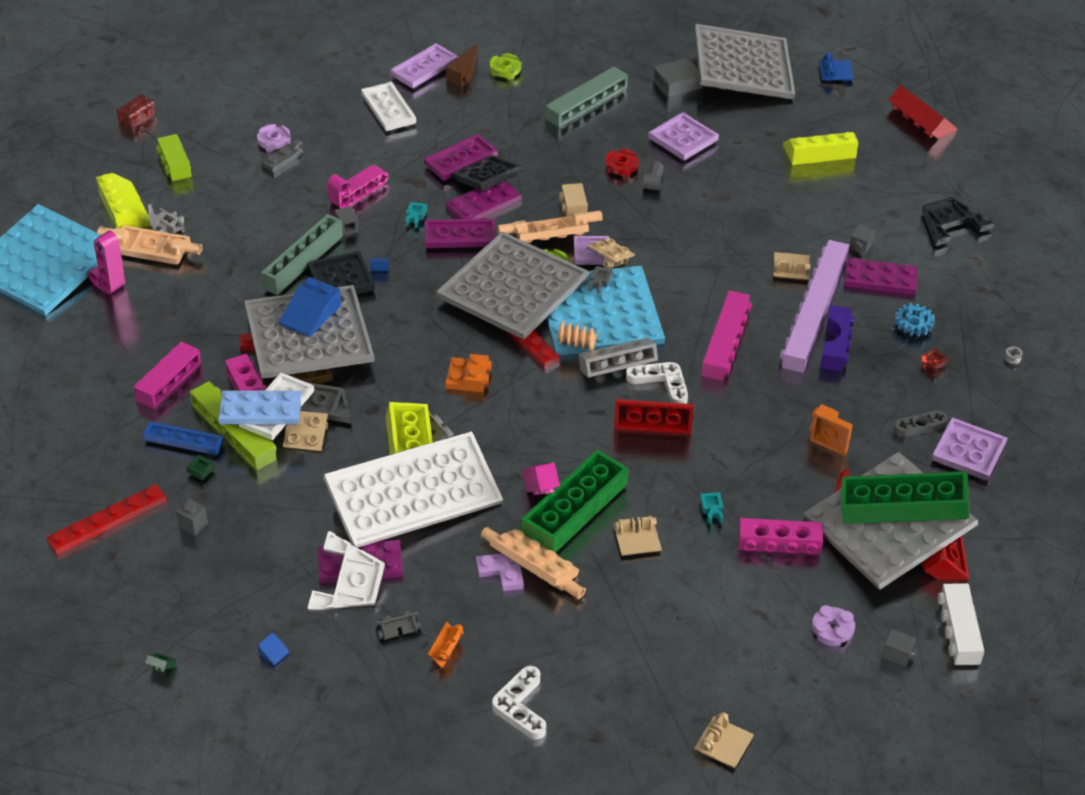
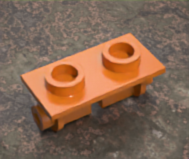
[427,622,463,668]

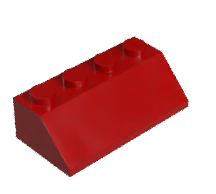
[889,85,957,139]
[614,399,694,434]
[922,536,969,580]

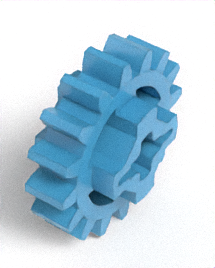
[894,303,935,336]

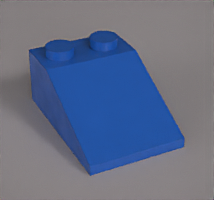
[278,277,341,337]

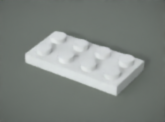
[361,82,416,131]
[239,373,314,440]

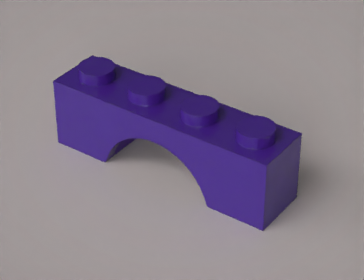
[820,305,855,371]

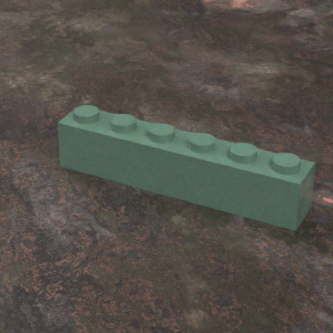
[545,67,628,127]
[261,214,343,295]

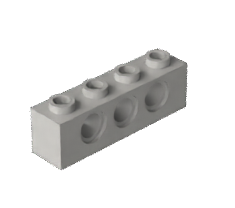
[578,337,658,377]

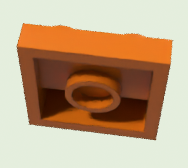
[445,354,492,393]
[809,404,853,456]

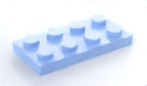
[219,391,302,424]

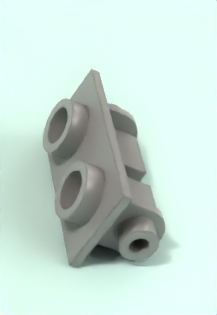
[429,412,454,442]

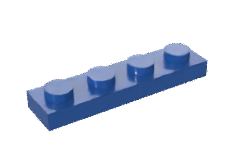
[142,421,224,455]

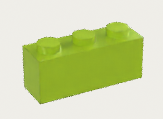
[156,134,192,181]

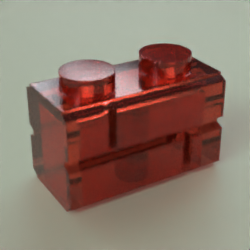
[116,94,156,129]

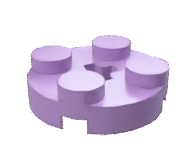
[257,124,291,152]
[812,605,855,646]

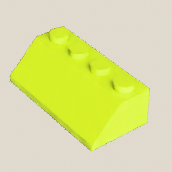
[783,132,859,165]
[96,173,150,228]
[386,402,433,455]

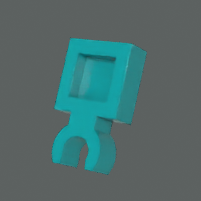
[405,202,428,228]
[700,492,724,524]

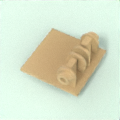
[587,238,635,269]
[773,252,811,280]
[283,411,328,451]
[613,515,662,556]
[694,712,754,768]

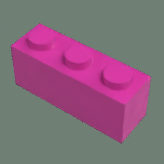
[521,462,560,495]

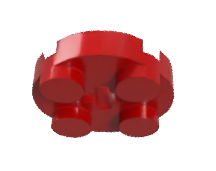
[605,149,639,177]

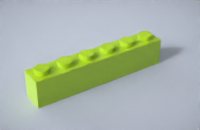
[190,381,277,471]

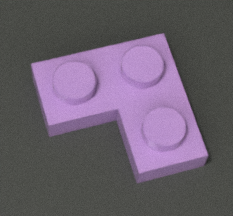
[476,554,524,591]

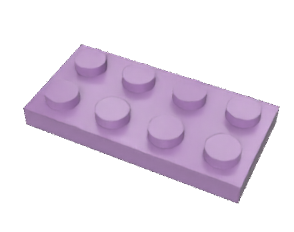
[390,43,458,88]

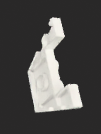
[308,531,385,611]

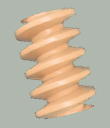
[557,320,598,351]

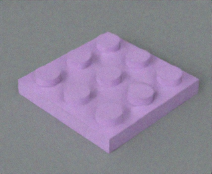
[648,112,719,160]
[931,418,1008,481]

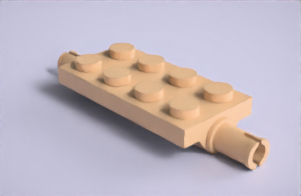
[498,210,602,243]
[97,225,202,265]
[481,527,586,599]

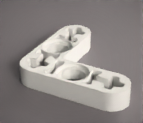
[626,362,688,404]
[492,666,546,740]

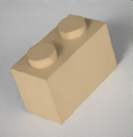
[559,183,588,217]

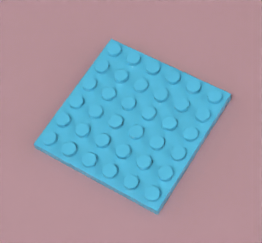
[0,204,101,316]
[546,266,665,355]

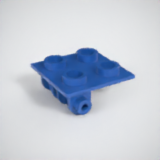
[819,52,854,81]

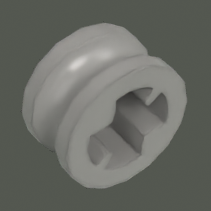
[1005,346,1023,364]

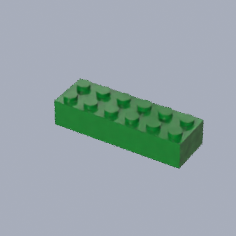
[521,450,629,553]
[841,471,970,524]

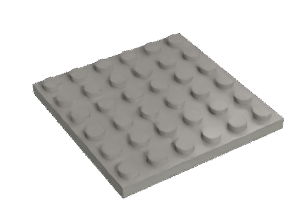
[694,24,795,99]
[436,232,589,339]
[244,285,375,379]
[803,452,978,590]

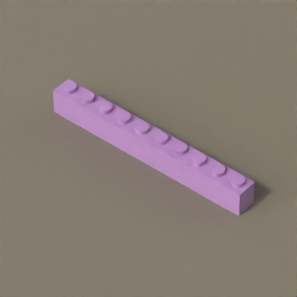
[780,240,849,373]

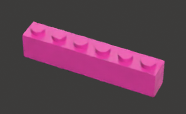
[701,290,752,381]

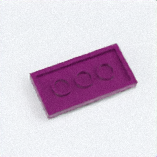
[424,134,498,181]
[446,180,522,219]
[425,218,496,248]
[844,258,918,295]
[317,540,403,584]

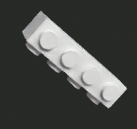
[938,584,984,665]

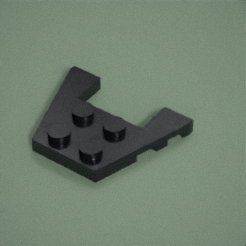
[922,197,994,246]

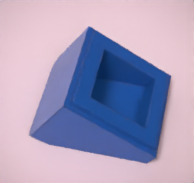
[370,257,389,271]
[258,633,289,666]

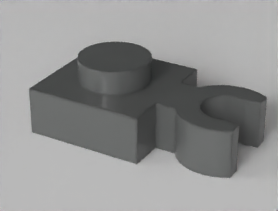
[588,266,613,294]

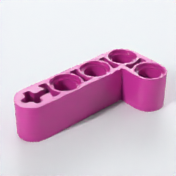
[327,165,389,208]
[88,230,125,294]

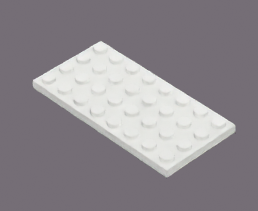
[323,432,503,548]

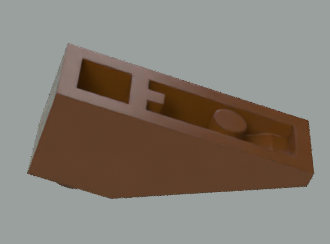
[446,45,478,87]

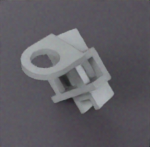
[148,203,184,234]

